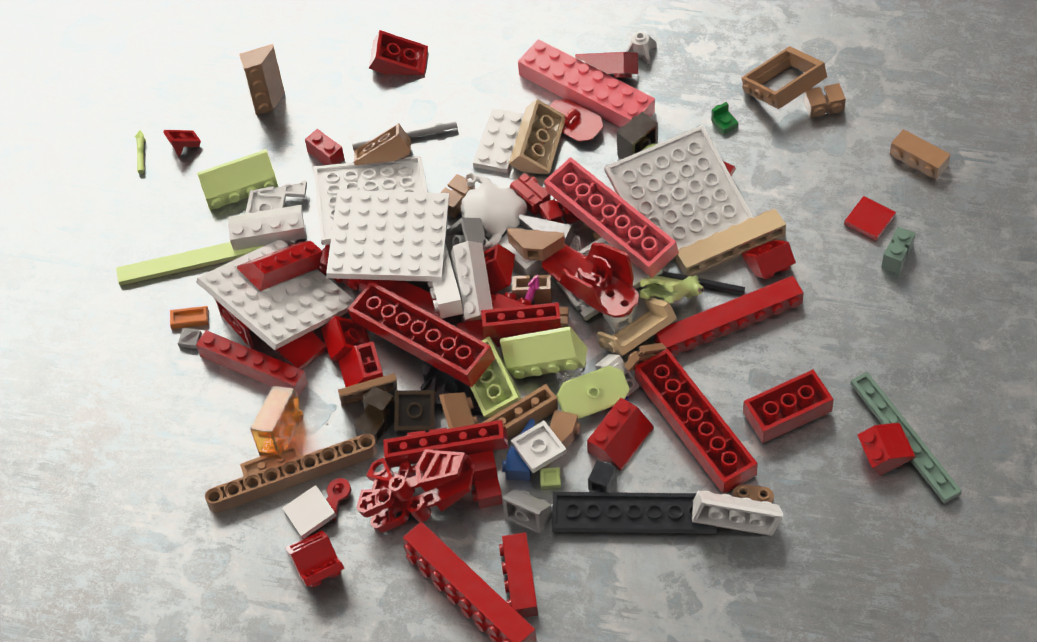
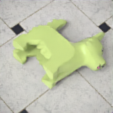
[640,276,704,303]

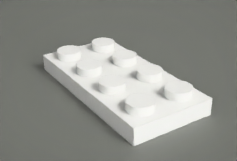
[473,108,524,173]

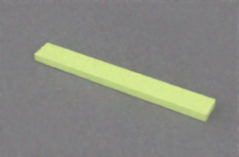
[116,242,264,286]

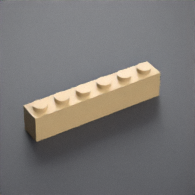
[675,209,786,276]

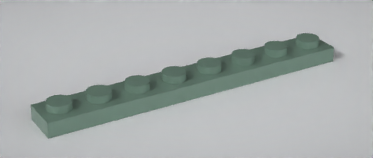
[850,372,962,504]

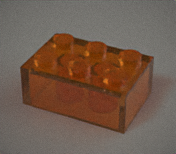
[250,386,304,459]

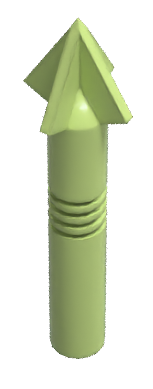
[134,130,146,174]

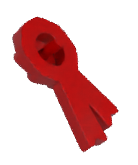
[326,478,352,521]

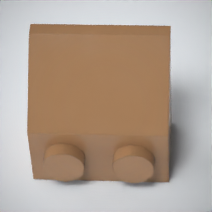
[439,392,479,429]

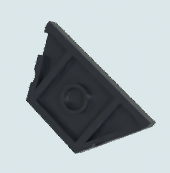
[420,370,482,412]

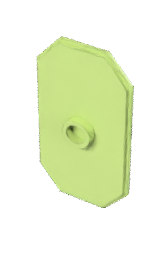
[556,366,630,419]

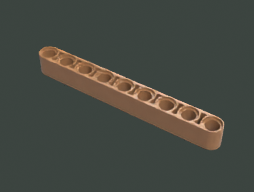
[205,434,377,513]

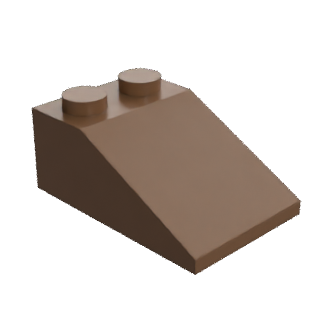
[353,123,411,165]

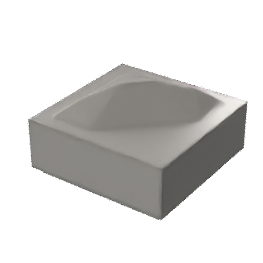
[177,328,202,349]

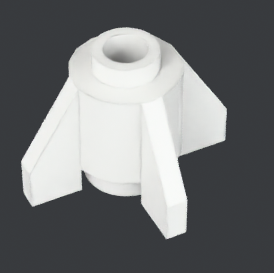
[625,31,657,64]

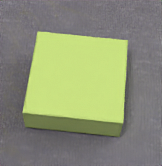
[540,467,561,489]

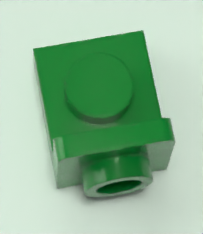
[711,102,739,135]

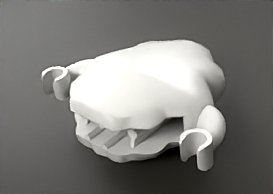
[461,172,527,251]

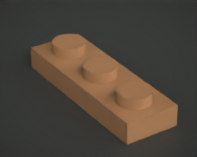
[240,443,301,476]

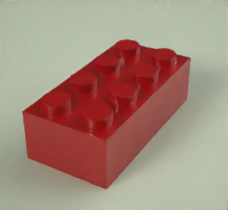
[743,369,834,444]

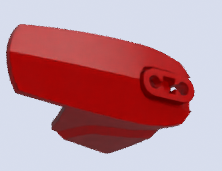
[542,242,639,318]

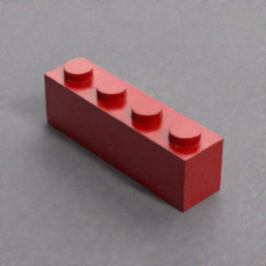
[481,302,561,339]
[499,532,538,618]

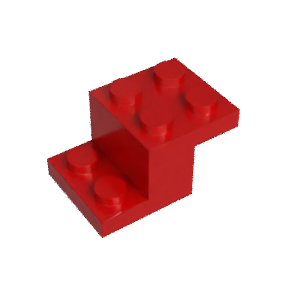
[285,530,345,587]

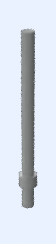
[352,121,458,150]

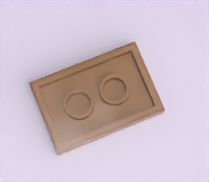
[338,373,397,405]

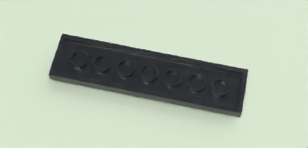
[552,492,717,534]

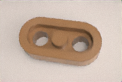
[733,484,774,504]

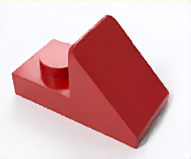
[163,130,202,157]

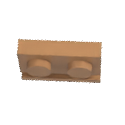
[624,343,667,371]

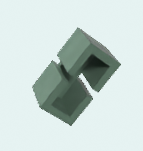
[881,227,916,274]

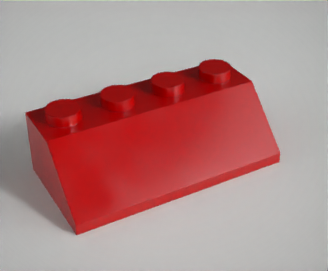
[237,240,323,291]

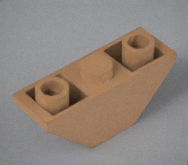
[507,228,565,261]

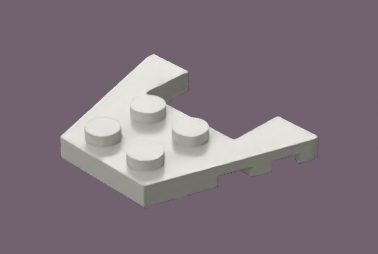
[245,180,308,245]

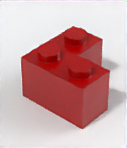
[469,450,503,509]

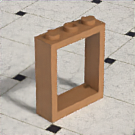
[741,46,827,109]

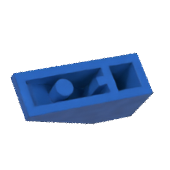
[502,419,535,481]

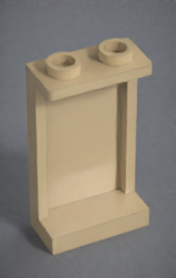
[597,297,677,356]

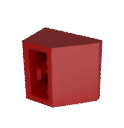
[484,244,515,294]
[339,341,383,387]

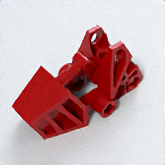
[356,449,475,533]

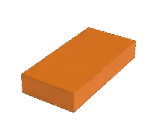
[170,306,209,329]

